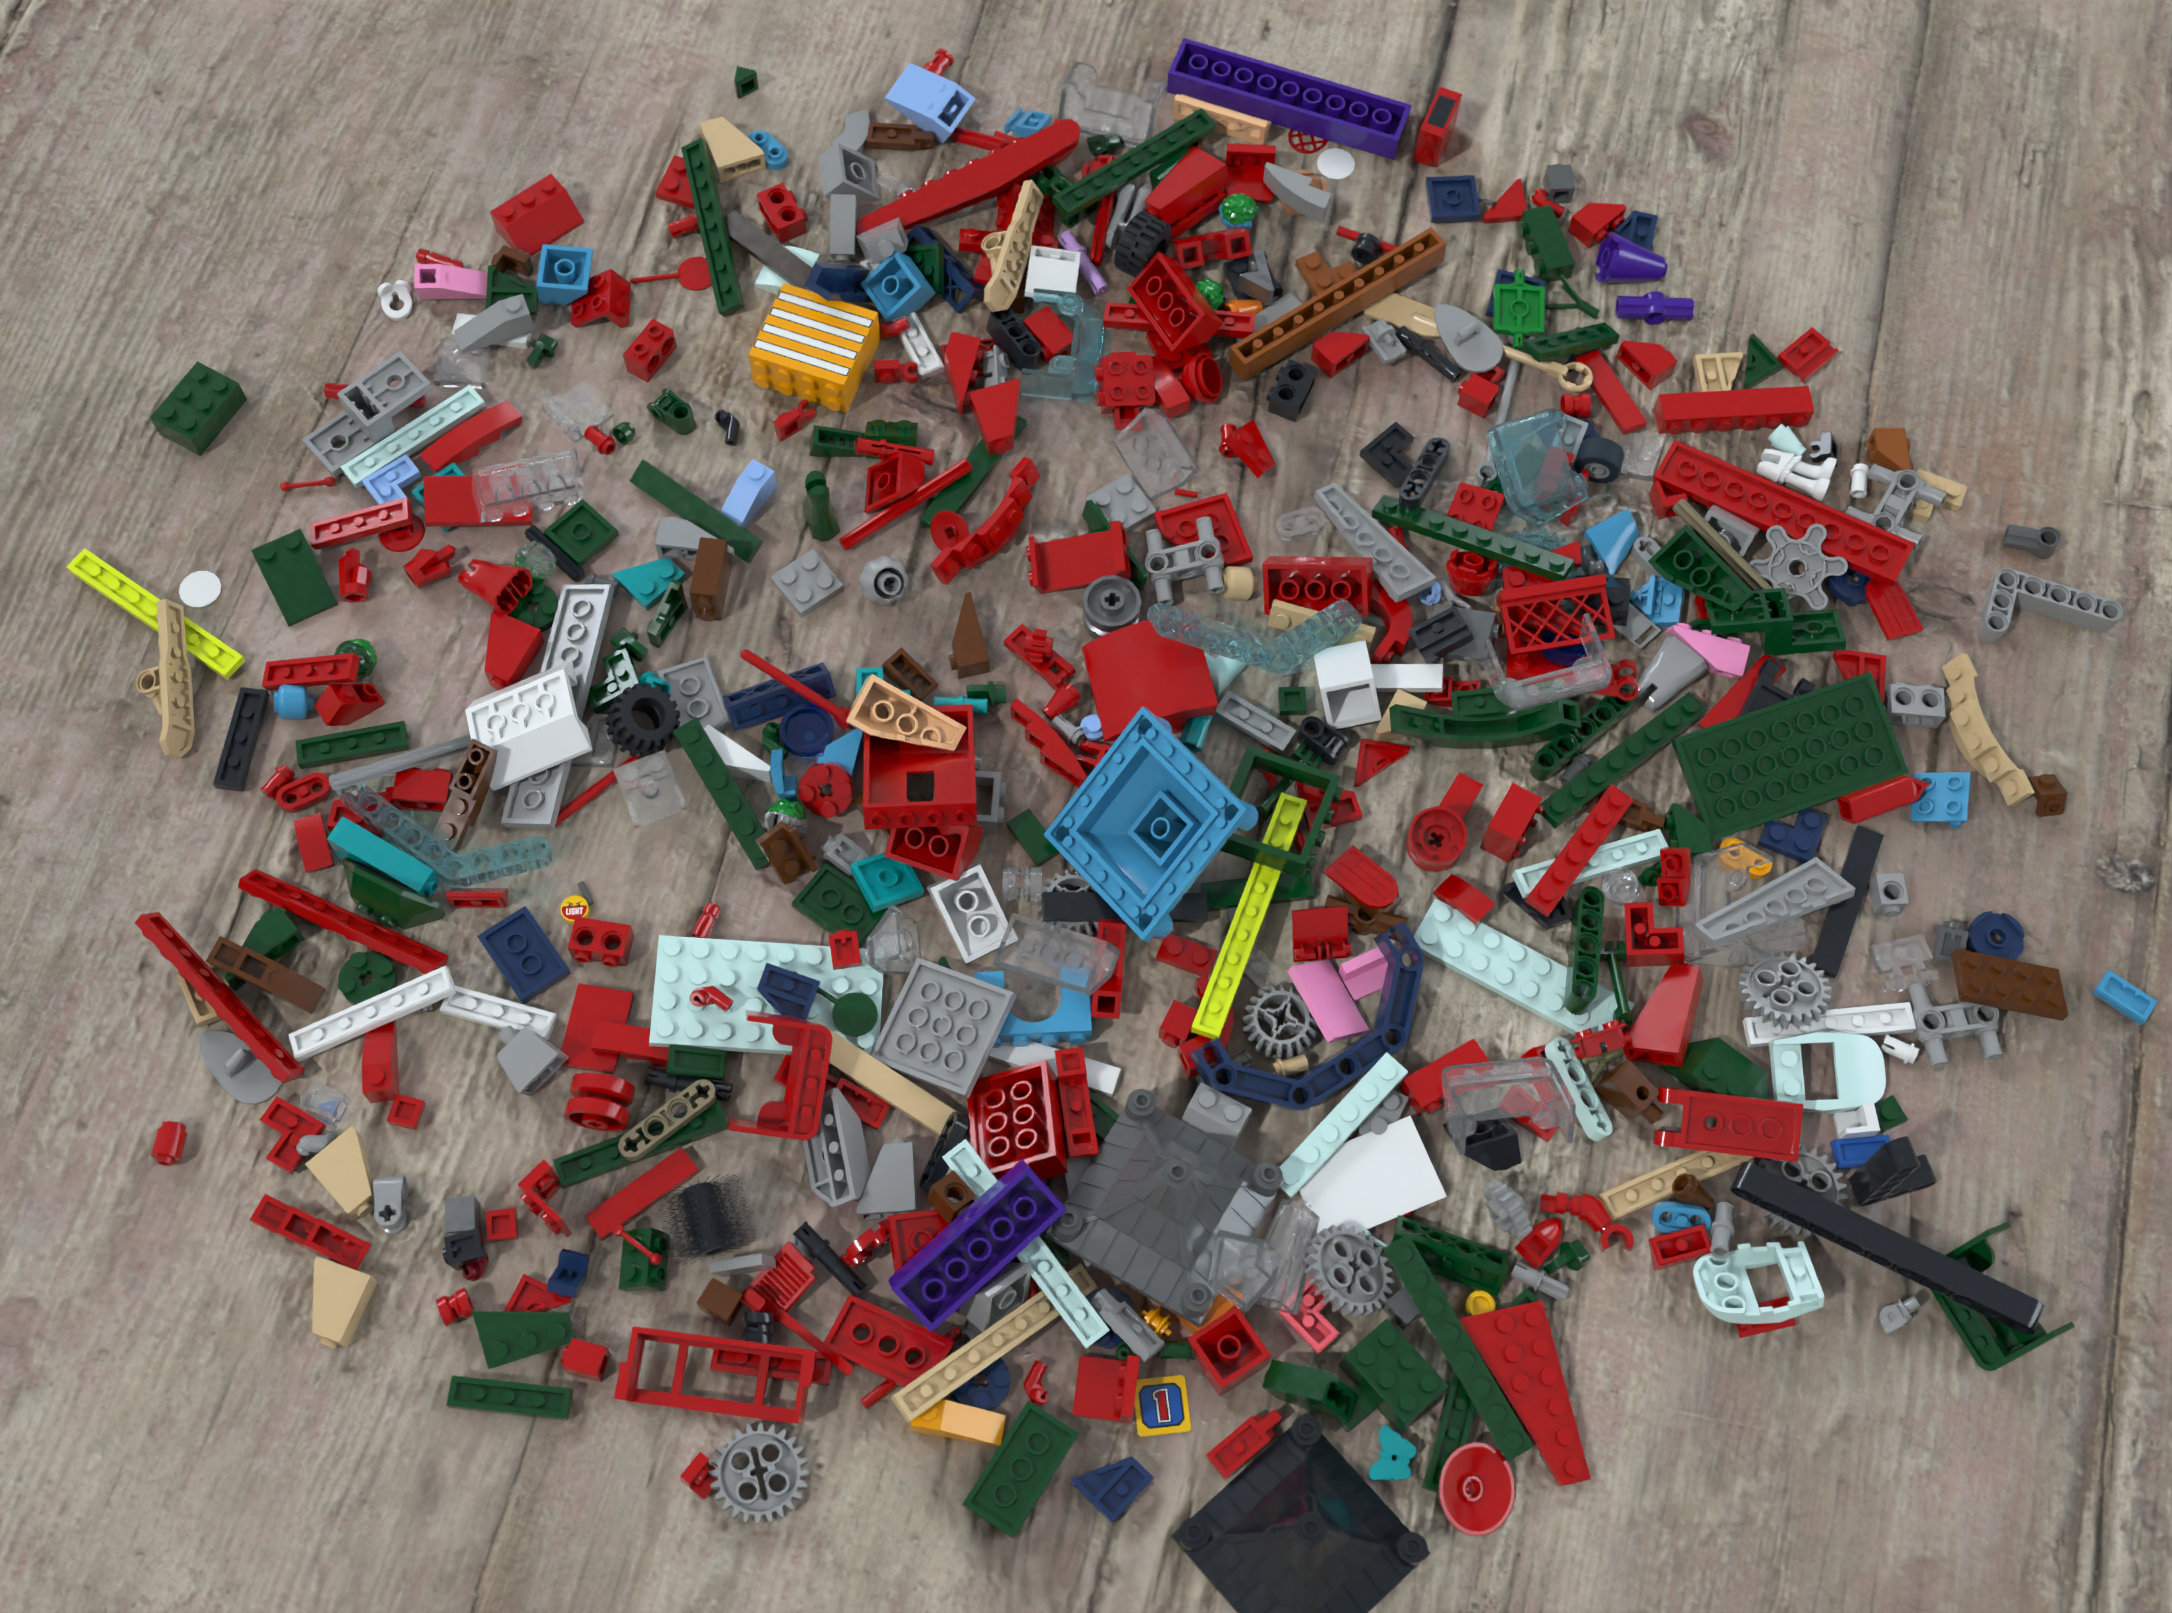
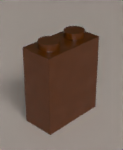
[689,537,732,622]

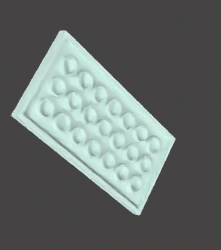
[649,935,884,1056]

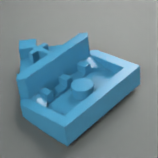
[1629,575,1685,627]
[770,749,798,801]

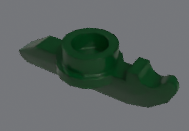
[1628,860,1662,894]

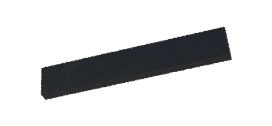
[1809,825,1884,978]
[1041,892,1208,922]

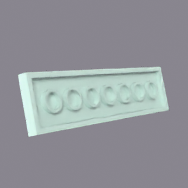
[1414,898,1635,1051]

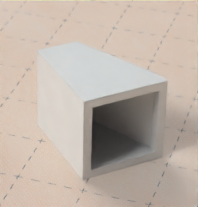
[1313,640,1382,730]

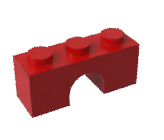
[1170,227,1252,269]

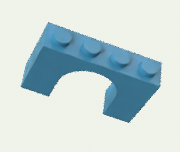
[975,967,1092,1048]

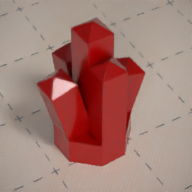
[402,544,456,589]
[338,548,372,603]

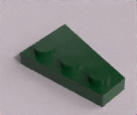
[472,1311,577,1369]

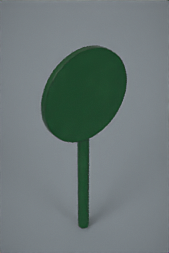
[793,971,878,1036]

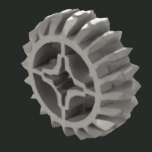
[1036,869,1098,942]
[1242,984,1318,1059]

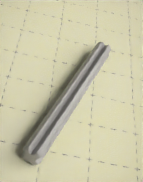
[329,733,471,791]

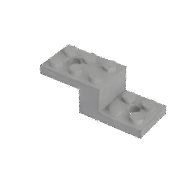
[302,351,433,478]

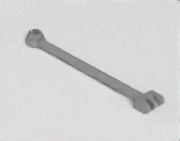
[1475,335,1535,486]

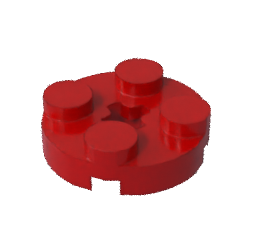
[798,762,854,818]
[840,1219,890,1268]

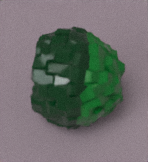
[334,638,377,680]

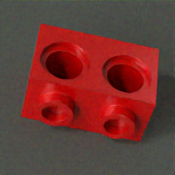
[756,183,808,244]
[623,319,677,383]
[568,916,634,967]

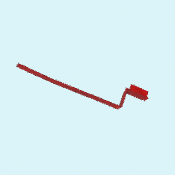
[741,1288,854,1376]

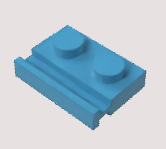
[1004,108,1052,138]

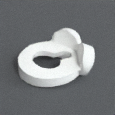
[377,280,413,321]

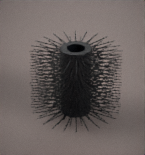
[655,1174,756,1265]

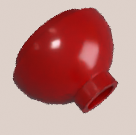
[1177,352,1222,404]

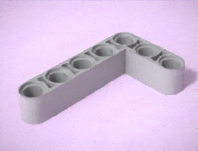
[1977,568,2123,644]

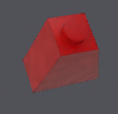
[969,378,1020,456]
[484,609,545,690]

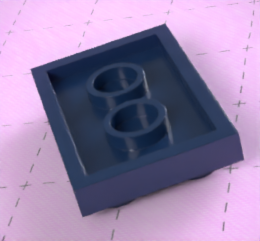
[477,906,571,1004]

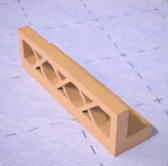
[1173,94,1271,145]

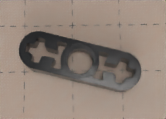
[919,1112,969,1192]

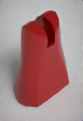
[458,559,533,615]

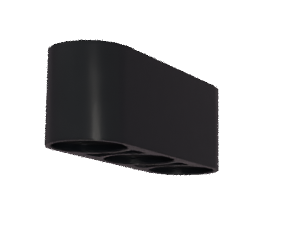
[986,308,1041,373]

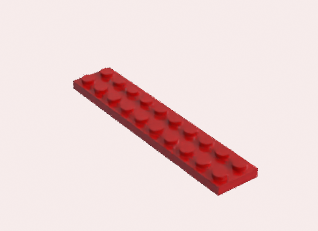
[1652,440,1915,587]

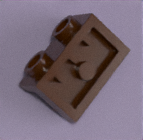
[755,821,818,885]

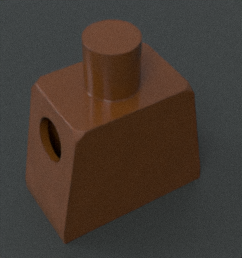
[1594,1059,1663,1124]

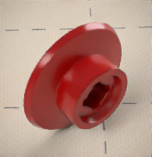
[930,510,970,551]
[378,513,425,552]

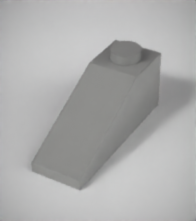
[454,294,535,354]
[655,516,736,566]

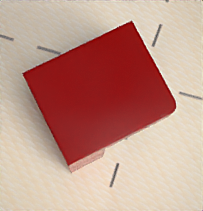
[1649,481,1689,520]

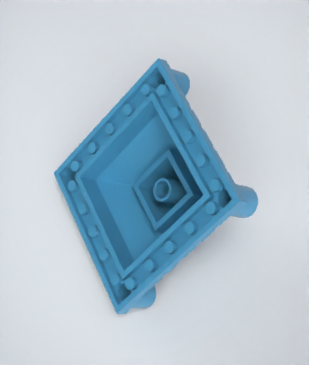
[1044,706,1258,942]

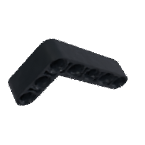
[1848,1136,1938,1207]

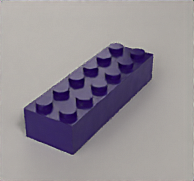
[888,1159,1067,1332]

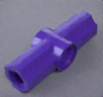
[1615,291,1694,325]

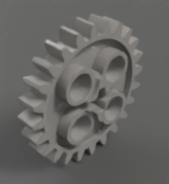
[1737,951,1832,1029]
[1754,1144,1848,1238]
[1304,1224,1394,1319]
[709,1423,809,1525]

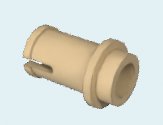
[1271,1053,1309,1077]

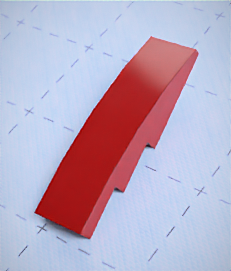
[420,400,522,473]
[1698,655,1787,729]
[1010,698,1087,788]
[590,1021,668,1066]
[771,1054,891,1130]
[249,1194,371,1270]

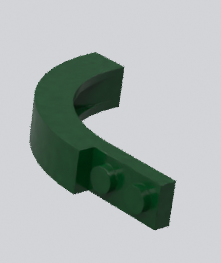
[1389,698,1581,749]

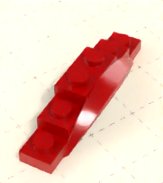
[930,457,1041,585]

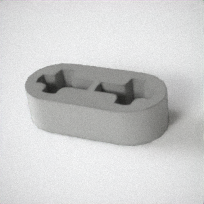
[1631,536,1662,578]

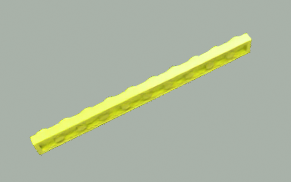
[1191,792,1307,1039]

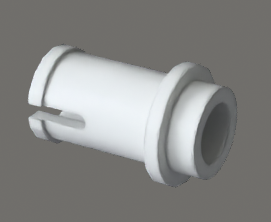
[1850,464,1870,498]
[1880,1034,1919,1064]

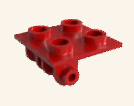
[1446,482,1506,531]
[1292,906,1351,962]

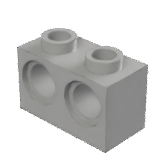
[1883,683,1946,728]

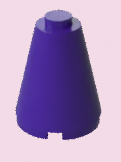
[1595,232,1668,283]

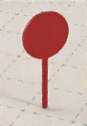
[630,257,712,291]

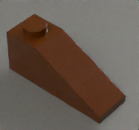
[948,592,990,679]

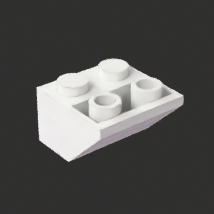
[1025,245,1081,303]

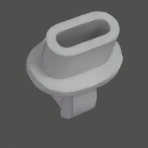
[1879,1295,1922,1335]

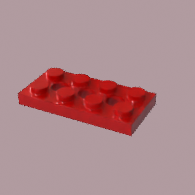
[824,1294,955,1387]

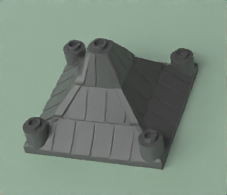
[1045,1089,1284,1328]

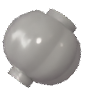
[859,555,909,606]

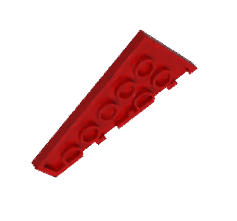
[1459,1300,1591,1487]

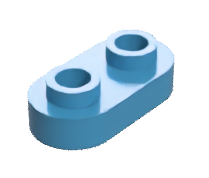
[748,130,788,170]
[1651,1201,1711,1233]

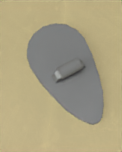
[1435,304,1503,373]
[199,1030,283,1105]

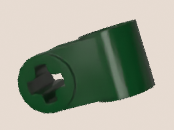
[647,388,696,435]

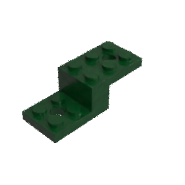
[1704,588,1846,656]

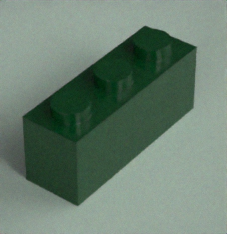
[1517,205,1575,283]

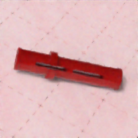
[855,437,934,466]

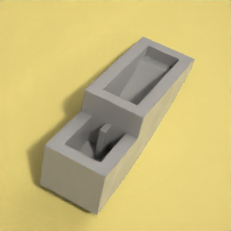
[1263,162,1332,223]

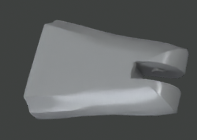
[1632,635,1708,712]

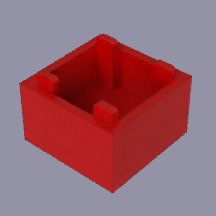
[1480,783,1543,863]

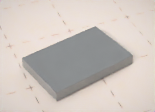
[656,655,733,731]

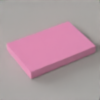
[1287,960,1370,1043]

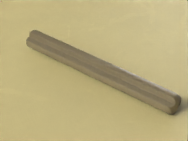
[1673,499,1772,590]

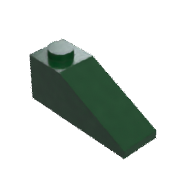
[224,906,305,991]

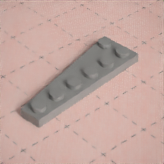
[1314,482,1437,603]
[1692,857,1856,948]

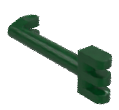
[1255,742,1324,821]
[1599,941,1633,1024]

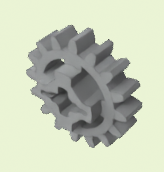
[1482,1179,1532,1240]

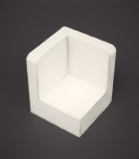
[1833,1103,1880,1139]

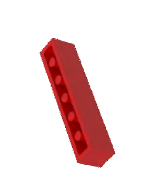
[1654,386,1814,435]

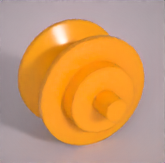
[1141,1307,1172,1338]

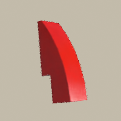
[1152,355,1191,419]

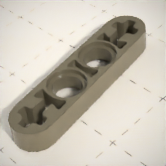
[618,1079,717,1161]

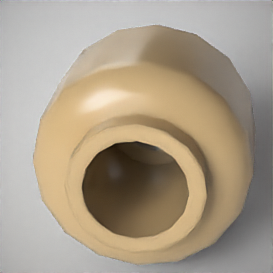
[1221,566,1258,601]

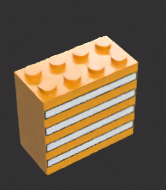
[748,283,881,413]

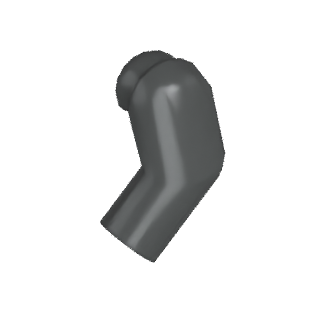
[1580,545,1604,576]

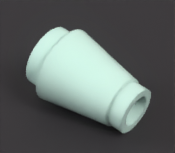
[1767,424,1806,456]

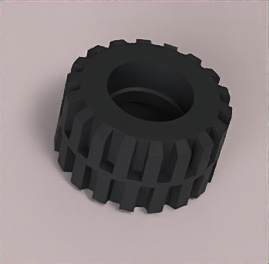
[1114,211,1171,278]
[605,683,680,758]

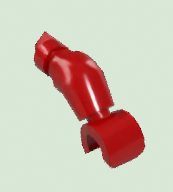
[1539,1192,1634,1252]

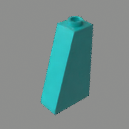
[327,816,439,898]

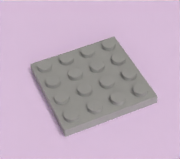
[870,957,1017,1099]

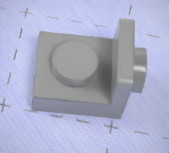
[819,833,867,876]

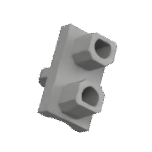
[1361,317,1406,367]

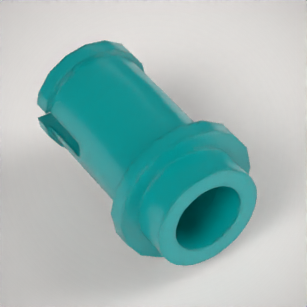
[639,672,671,694]

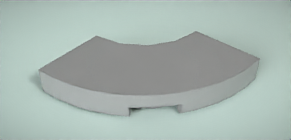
[831,109,870,153]

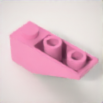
[414,264,488,299]
[1666,623,1750,680]

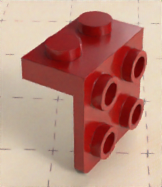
[1224,143,1276,203]
[995,182,1055,237]
[571,269,631,328]
[1094,355,1156,414]

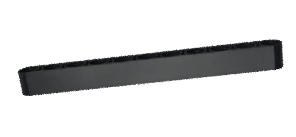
[1730,1162,2044,1335]

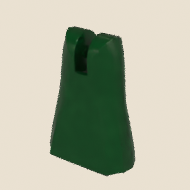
[803,471,840,542]

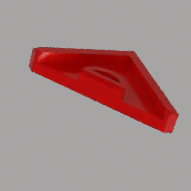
[1482,179,1527,224]
[1354,738,1410,787]
[504,1274,574,1312]

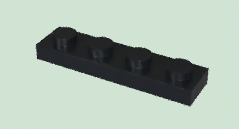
[213,687,270,792]

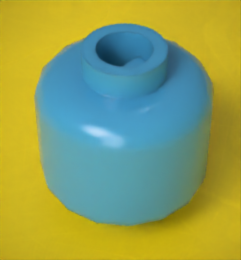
[274,684,314,720]

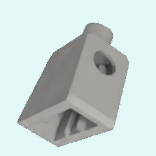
[856,217,909,264]
[497,1026,569,1096]

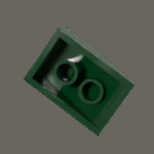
[251,528,338,627]

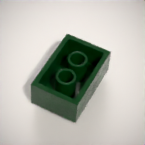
[150,361,247,456]
[1338,1318,1449,1434]

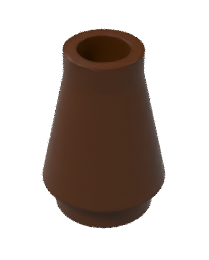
[1672,1173,1714,1211]

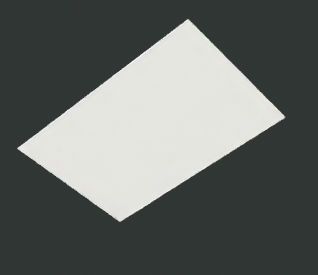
[1299,1116,1447,1234]

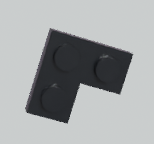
[1359,422,1414,488]

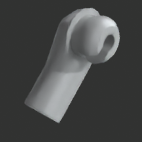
[296,1131,338,1156]

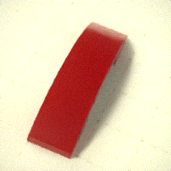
[1055,1047,1099,1159]

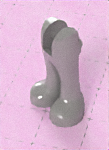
[1105,183,1152,249]

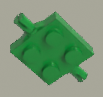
[1493,269,1545,351]

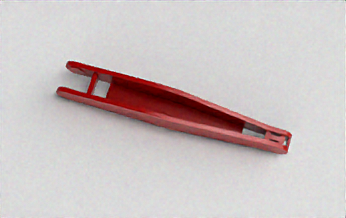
[856,119,1081,235]

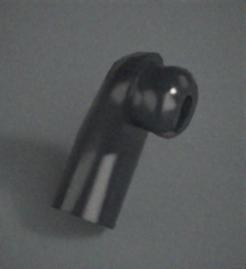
[714,410,740,446]

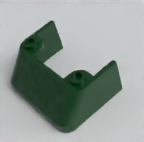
[1930,1222,2075,1371]

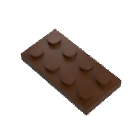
[1951,949,2068,1021]

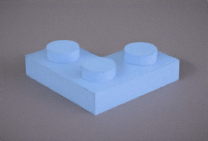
[362,454,422,508]

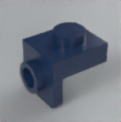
[547,1249,590,1298]

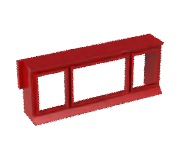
[614,1326,817,1425]

